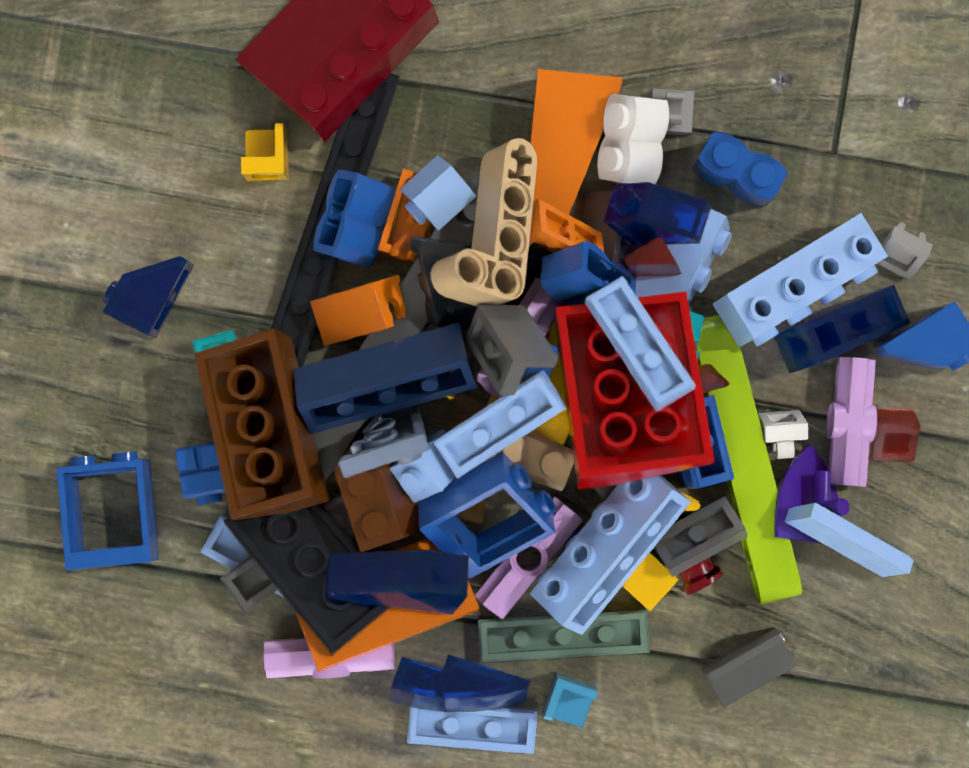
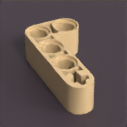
[431,138,537,307]

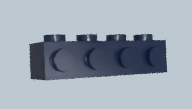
[294,322,477,434]

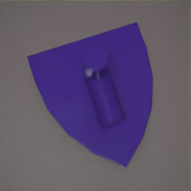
[774,444,849,544]

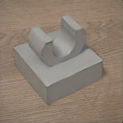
[651,88,694,136]
[877,222,933,280]

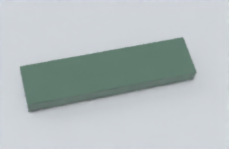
[478,609,650,663]

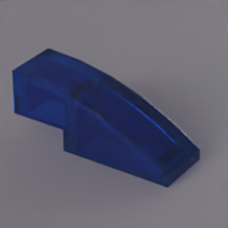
[390,654,530,712]

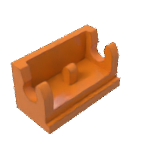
[378,169,433,265]
[529,198,604,253]
[310,274,406,346]

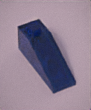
[775,285,910,374]
[326,550,469,615]

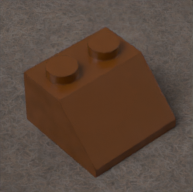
[334,461,421,552]

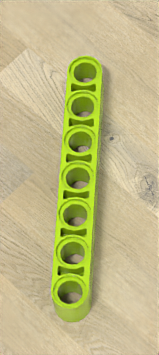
[696,314,802,605]

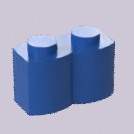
[692,132,788,207]
[314,169,395,268]
[540,241,636,306]

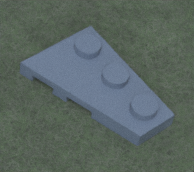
[338,405,429,478]

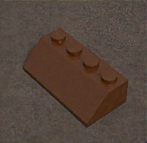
[194,328,330,520]

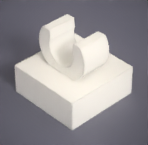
[758,410,808,459]

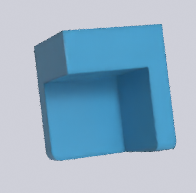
[542,672,599,728]

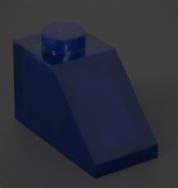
[603,182,712,245]
[103,256,194,339]

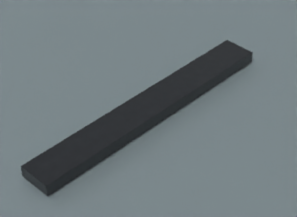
[271,73,400,367]

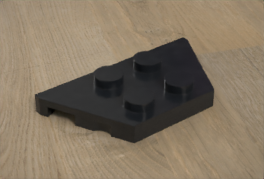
[410,237,552,329]

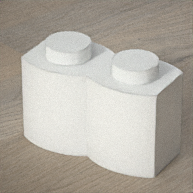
[597,94,669,185]

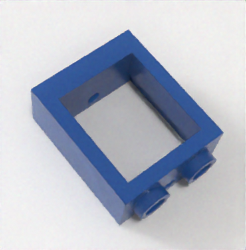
[56,451,159,570]
[418,452,556,579]

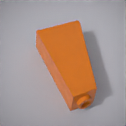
[530,69,622,215]

